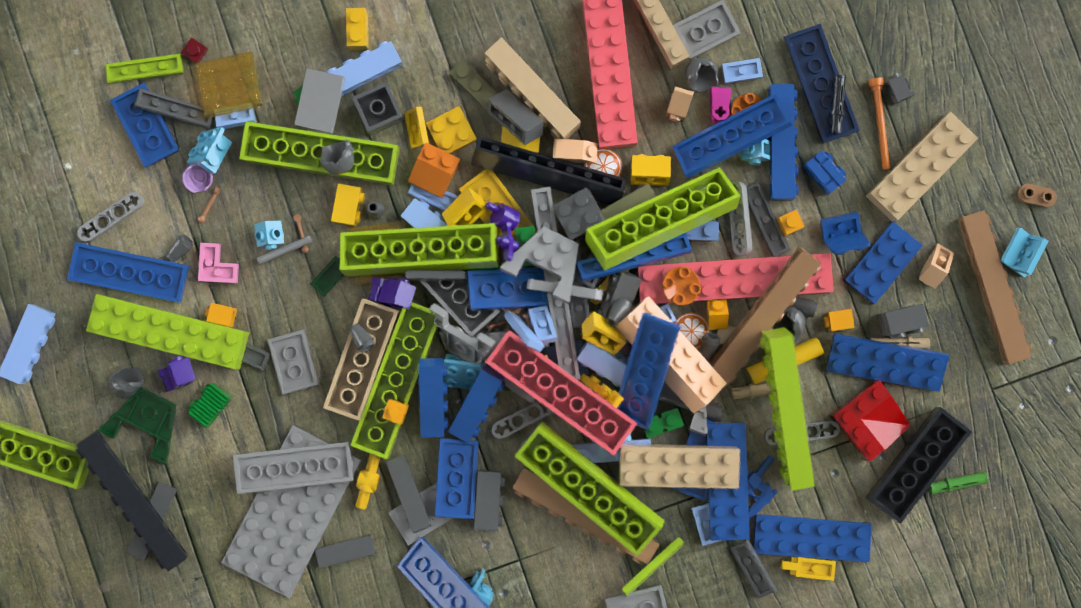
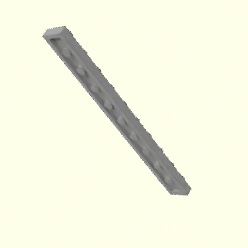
[531,187,580,379]

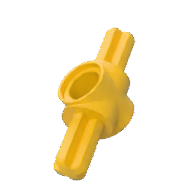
[355,453,381,510]

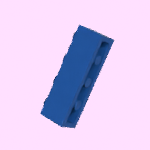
[419,358,448,437]
[448,363,506,443]

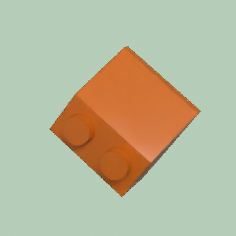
[408,142,460,199]

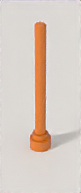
[868,77,890,170]

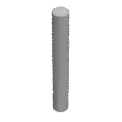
[257,235,312,264]

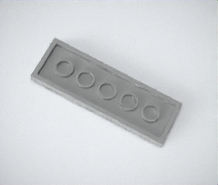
[233,442,354,494]

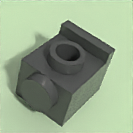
[884,73,915,105]

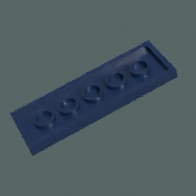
[784,24,860,144]

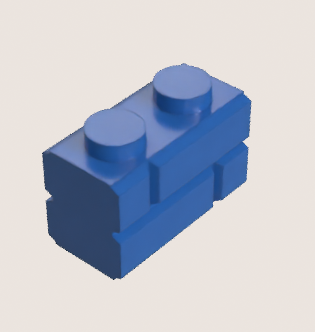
[802,150,847,196]

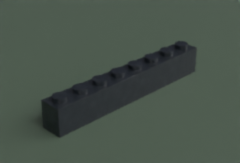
[471,136,626,205]
[76,430,188,571]

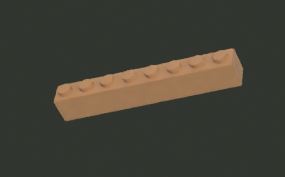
[957,210,1032,364]
[709,246,821,386]
[513,467,659,565]

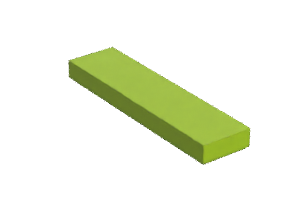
[105,54,184,84]
[622,537,684,597]

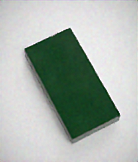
[310,256,344,297]

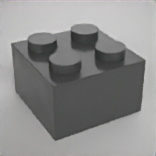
[352,82,405,136]
[552,188,605,242]
[877,303,929,339]

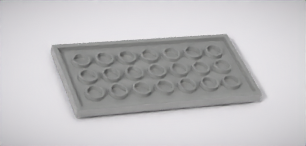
[221,425,361,598]

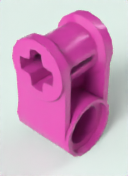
[710,87,731,124]

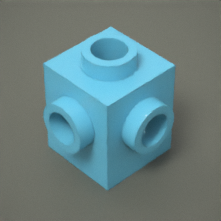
[740,139,771,165]
[254,221,284,250]

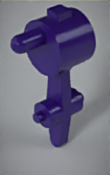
[485,202,520,262]

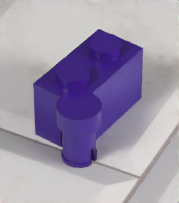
[368,277,416,309]
[158,356,196,392]

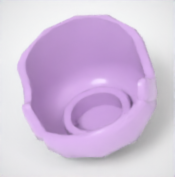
[182,163,213,193]

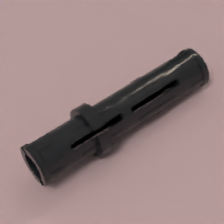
[829,75,846,134]

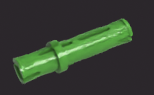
[928,471,988,495]

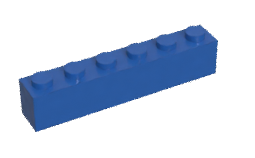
[768,84,799,201]

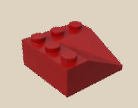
[830,380,911,462]

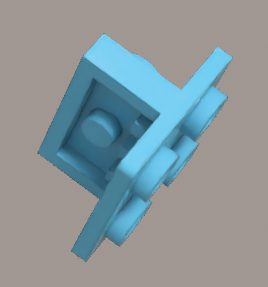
[187,127,232,174]
[1001,228,1048,277]
[443,354,484,391]
[470,568,494,606]

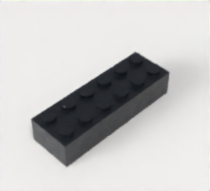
[865,407,972,524]

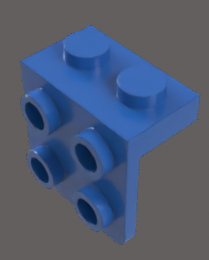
[820,212,870,255]

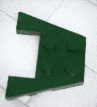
[98,387,177,464]

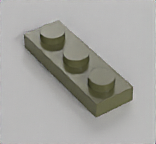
[449,59,497,111]

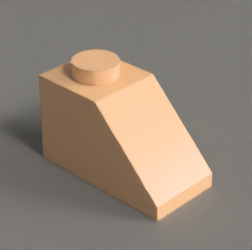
[666,87,694,122]
[553,139,598,164]
[919,244,954,289]

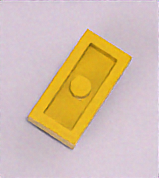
[404,107,429,149]

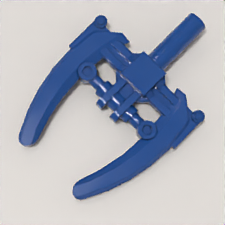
[747,455,777,519]

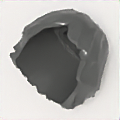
[685,57,720,93]
[320,140,354,175]
[772,307,806,343]
[108,366,145,399]

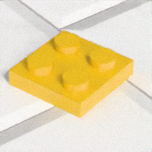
[426,106,477,154]

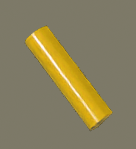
[745,337,824,385]

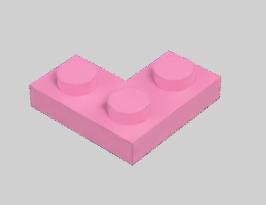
[198,243,239,283]

